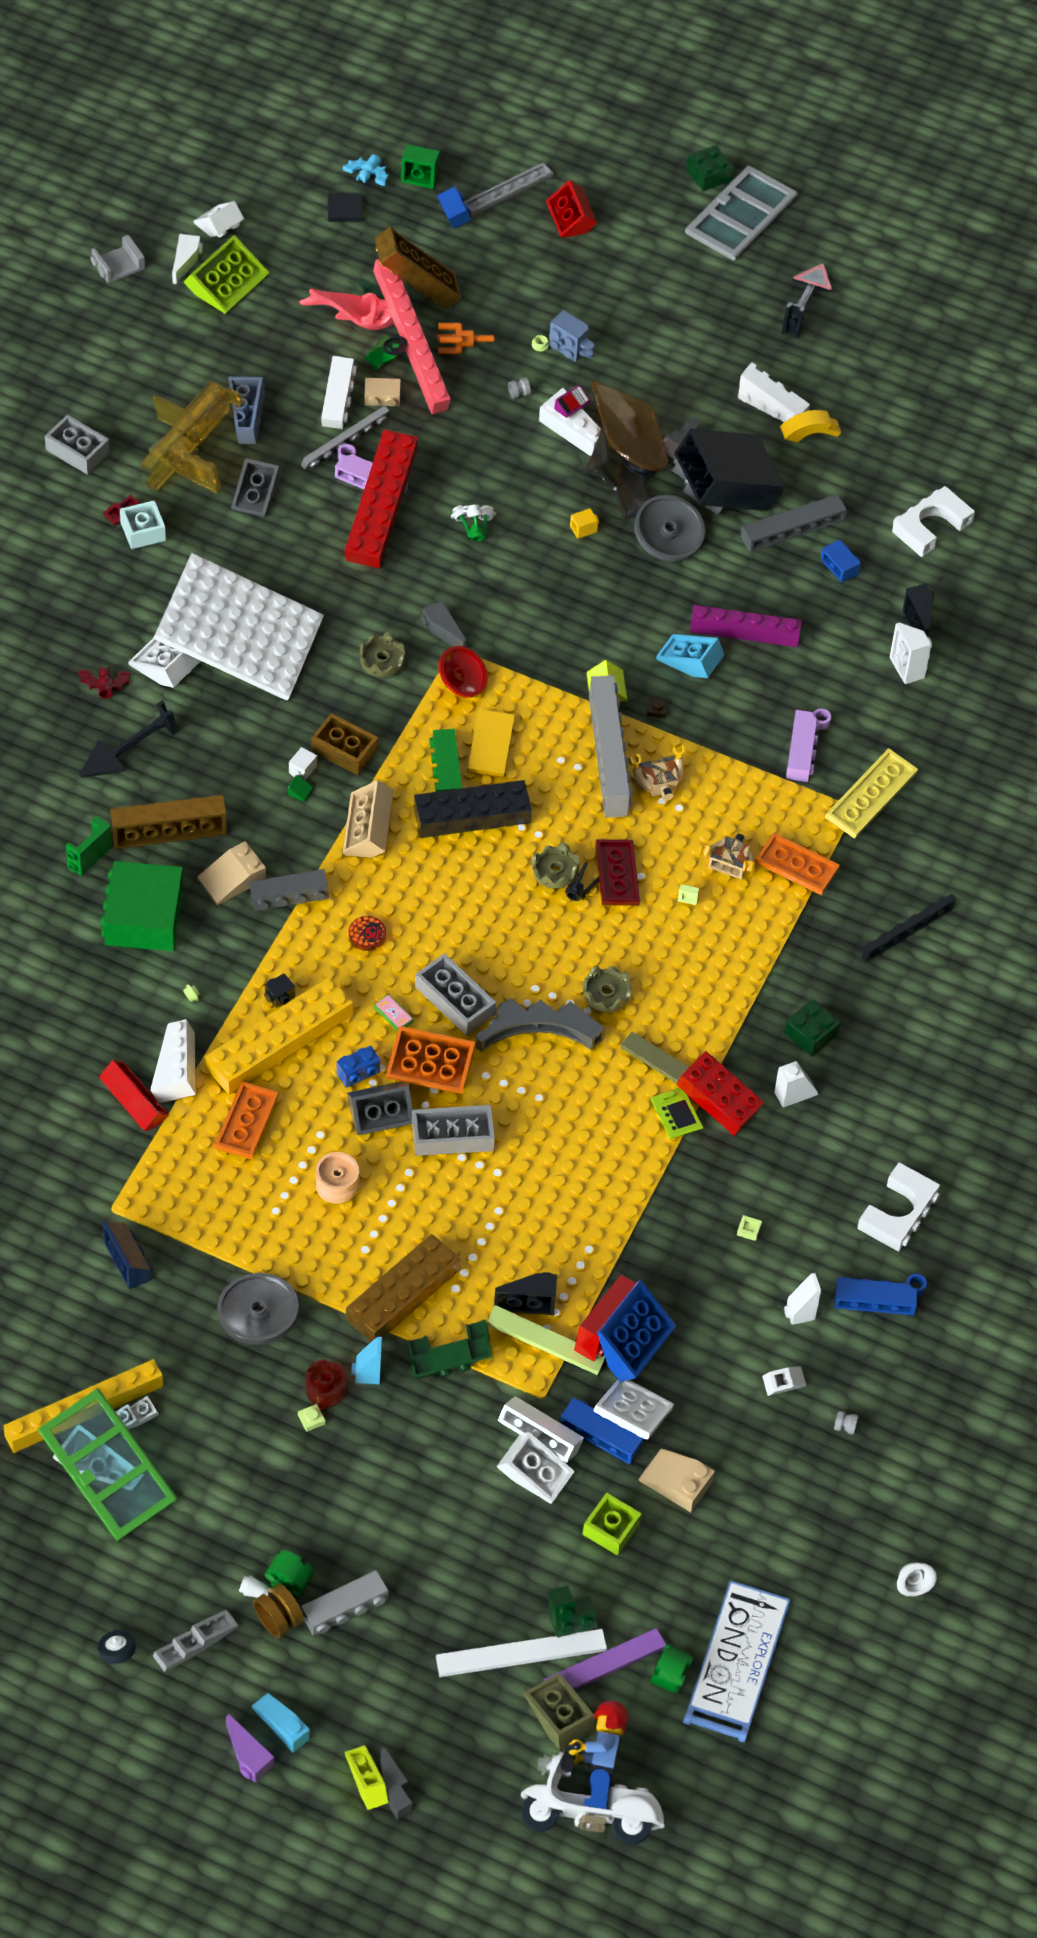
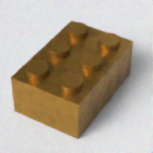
[311,713,378,775]

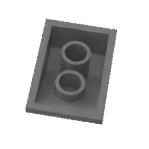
[231,458,283,517]

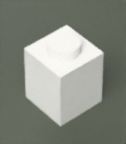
[289,747,317,780]

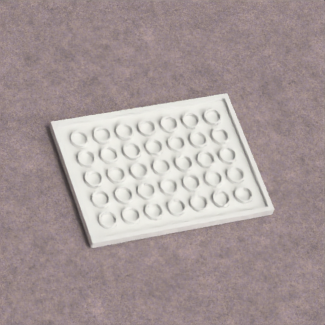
[154,553,324,701]

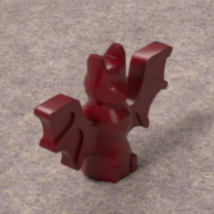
[78,666,131,699]

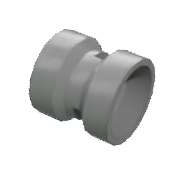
[508,378,531,399]
[834,1410,858,1435]

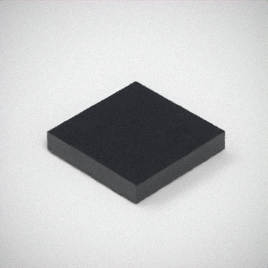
[328,193,362,222]

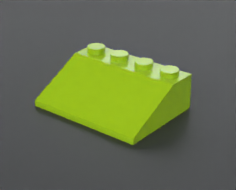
[184,235,269,314]

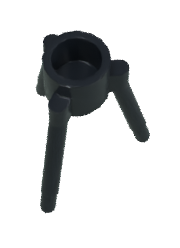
[565,862,599,901]

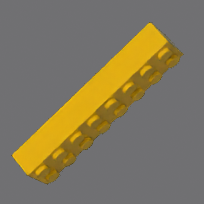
[205,977,353,1094]

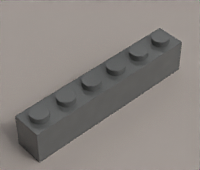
[741,495,847,552]

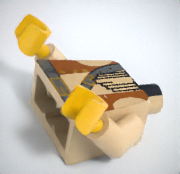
[628,745,684,800]
[698,834,755,880]

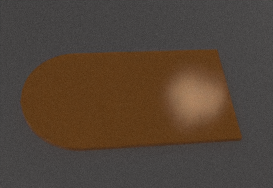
[591,380,668,471]

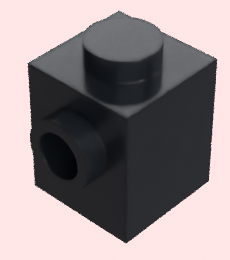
[264,973,295,1008]

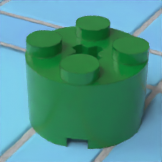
[265,1550,314,1599]
[649,1644,693,1694]

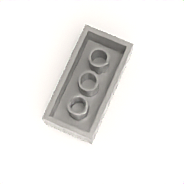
[415,953,496,1036]

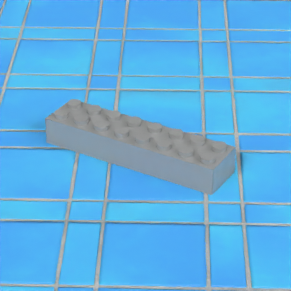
[589,675,632,818]

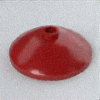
[439,646,488,698]

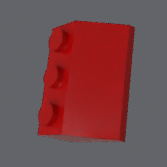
[546,180,597,238]

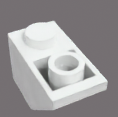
[762,1366,806,1396]

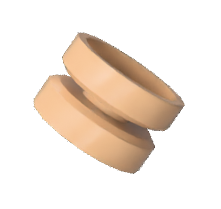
[316,1152,359,1204]

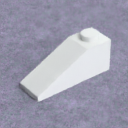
[173,234,203,284]
[784,1273,821,1325]

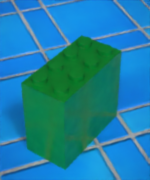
[101,861,183,951]

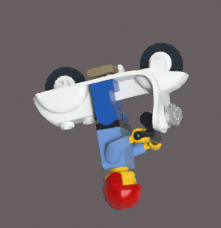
[521,1701,664,1845]

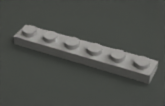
[301,406,389,470]

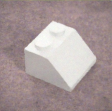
[194,201,244,238]

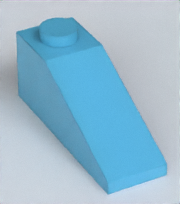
[351,1337,382,1384]
[252,1693,310,1753]

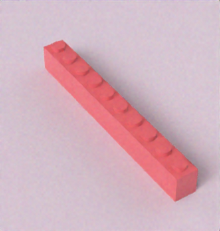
[374,259,451,414]

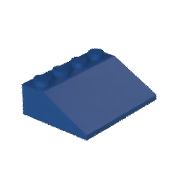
[597,1280,676,1382]

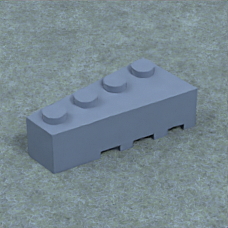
[228,377,265,444]

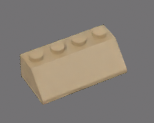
[343,780,393,858]

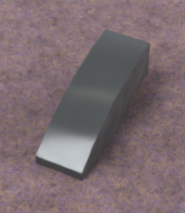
[380,1747,412,1820]

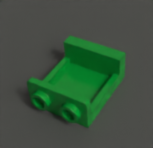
[66,816,112,876]

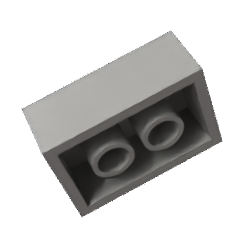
[45,415,110,475]

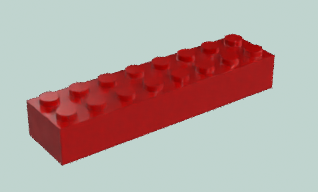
[345,429,419,569]

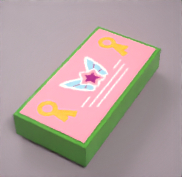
[374,994,414,1032]

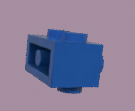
[336,1046,380,1088]

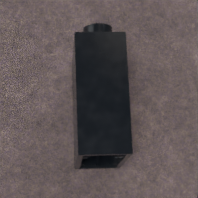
[674,428,785,511]

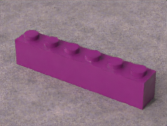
[690,605,802,647]

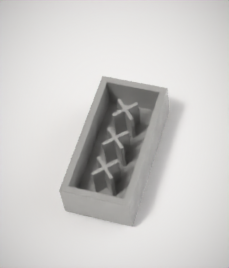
[411,1105,495,1156]

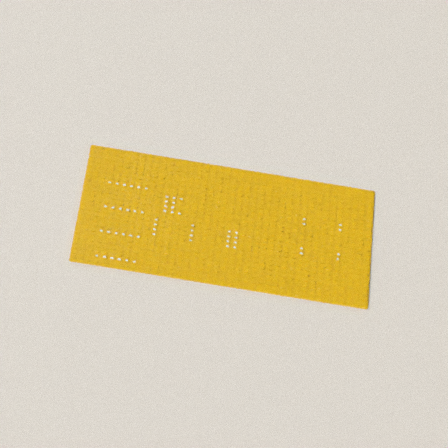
[111,658,844,1399]

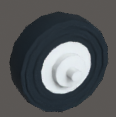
[97,1630,136,1664]

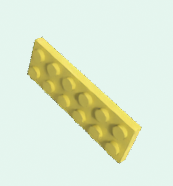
[825,748,918,839]

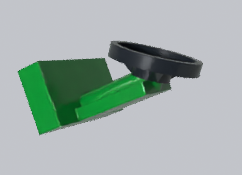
[364,334,408,370]

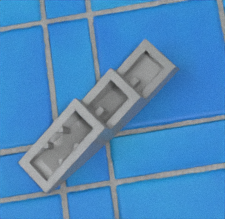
[153,1610,238,1672]

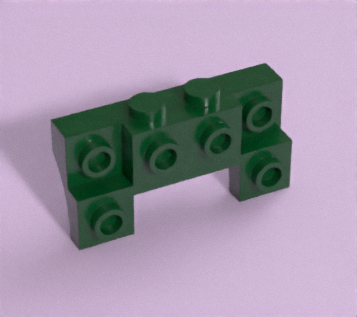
[407,1319,494,1380]

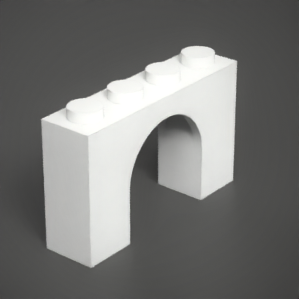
[892,486,975,557]
[857,1163,940,1252]

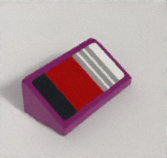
[554,385,591,418]

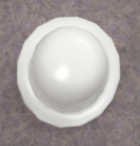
[897,1563,937,1596]

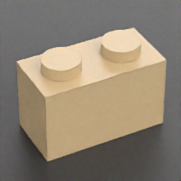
[365,378,400,407]

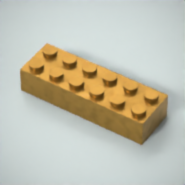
[374,227,461,309]
[110,795,227,849]
[346,1234,460,1342]

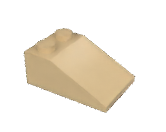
[197,841,266,905]
[639,1449,715,1512]

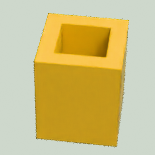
[570,508,599,539]

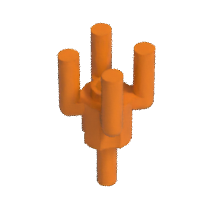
[437,323,494,354]

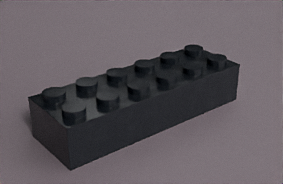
[413,780,532,838]

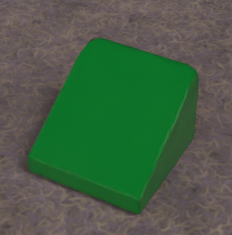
[288,775,313,802]

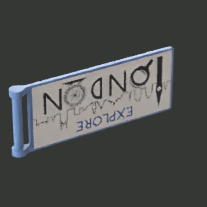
[683,1581,790,1743]

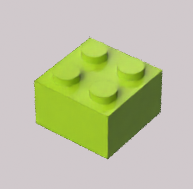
[583,1492,642,1556]

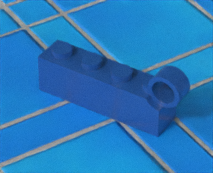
[834,1274,927,1315]

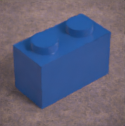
[437,187,471,229]
[821,539,861,583]

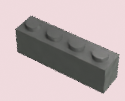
[249,869,329,911]

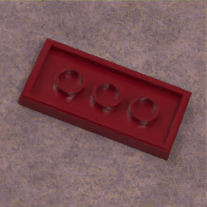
[595,839,640,906]

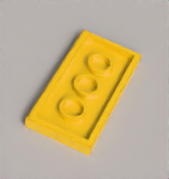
[467,709,515,777]

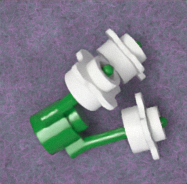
[451,504,496,542]

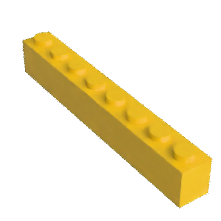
[4,1359,163,1453]

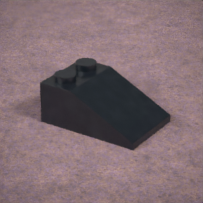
[902,584,934,637]
[494,1272,557,1315]

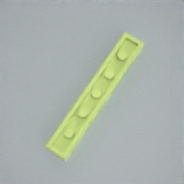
[487,1305,605,1375]

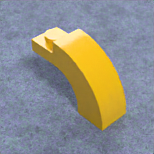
[780,410,841,443]

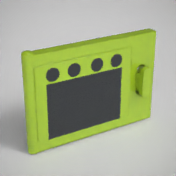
[650,1088,703,1139]

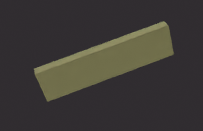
[620,1032,689,1084]

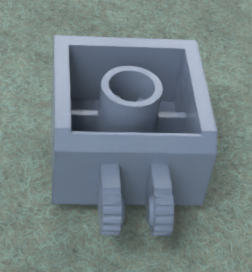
[549,310,595,362]

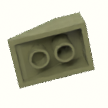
[524,1673,596,1751]

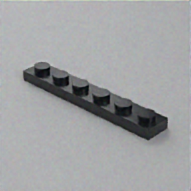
[862,894,956,963]

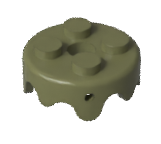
[359,632,405,677]
[532,842,580,888]
[583,966,631,1013]

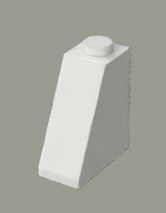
[774,1061,818,1108]

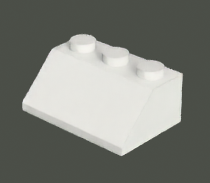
[890,623,932,684]

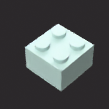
[120,501,166,549]

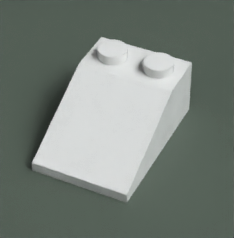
[497,1432,574,1503]

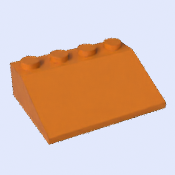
[386,1026,475,1094]

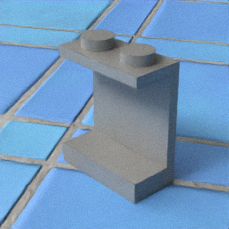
[90,235,145,283]

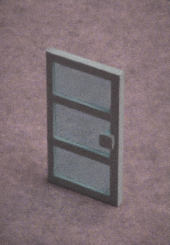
[685,165,798,260]

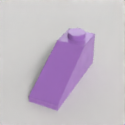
[226,1715,274,1783]

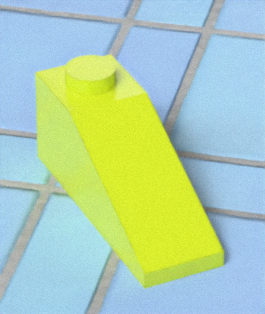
[345,1745,388,1810]

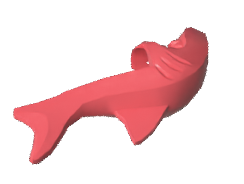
[300,289,395,330]

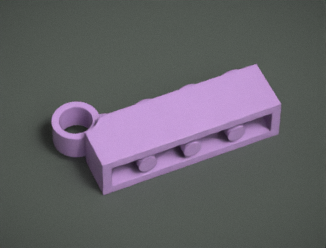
[335,444,408,494]
[786,709,831,782]

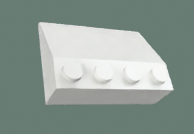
[128,638,202,687]

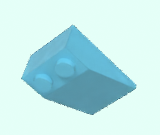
[656,634,725,678]

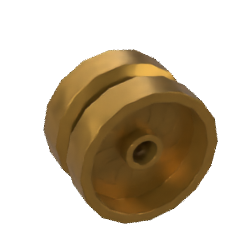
[253,1583,304,1639]

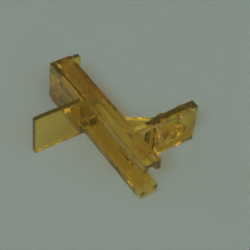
[141,381,242,493]

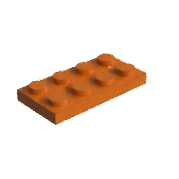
[755,832,840,895]
[215,1081,279,1160]

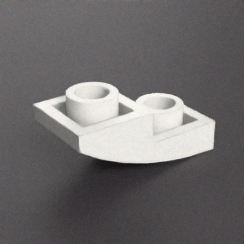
[116,1396,159,1430]

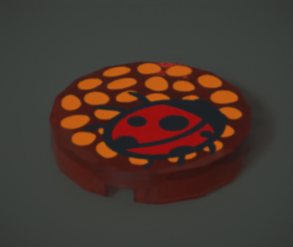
[349,916,386,951]

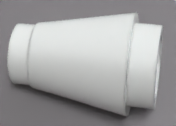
[239,1575,272,1597]

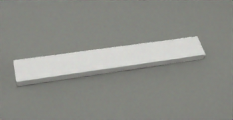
[436,1629,606,1677]

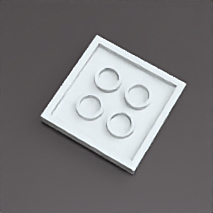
[594,1380,674,1440]

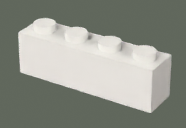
[498,1396,584,1463]

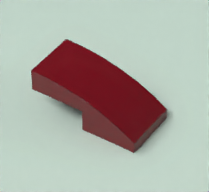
[103,494,141,526]

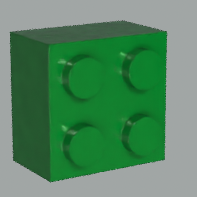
[401,144,440,189]

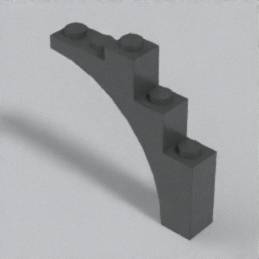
[662,417,724,515]
[476,998,605,1052]

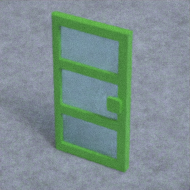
[37,1388,178,1541]

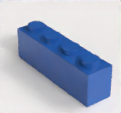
[560,1397,644,1465]

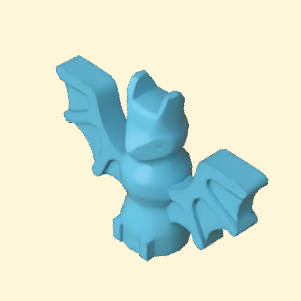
[343,155,388,186]

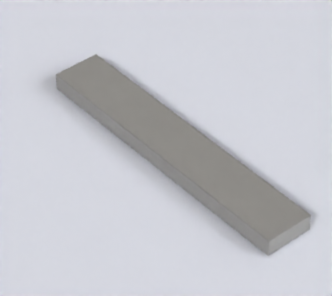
[463,162,553,217]

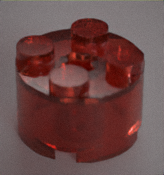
[305,1359,346,1409]

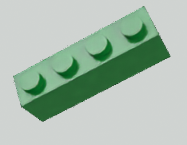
[429,729,462,792]

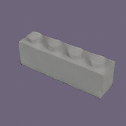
[301,1570,388,1635]

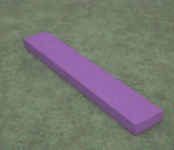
[544,1628,666,1690]

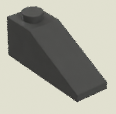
[421,601,466,647]

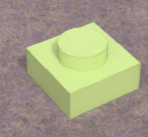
[678,884,699,905]
[737,1215,762,1241]
[298,1404,325,1432]

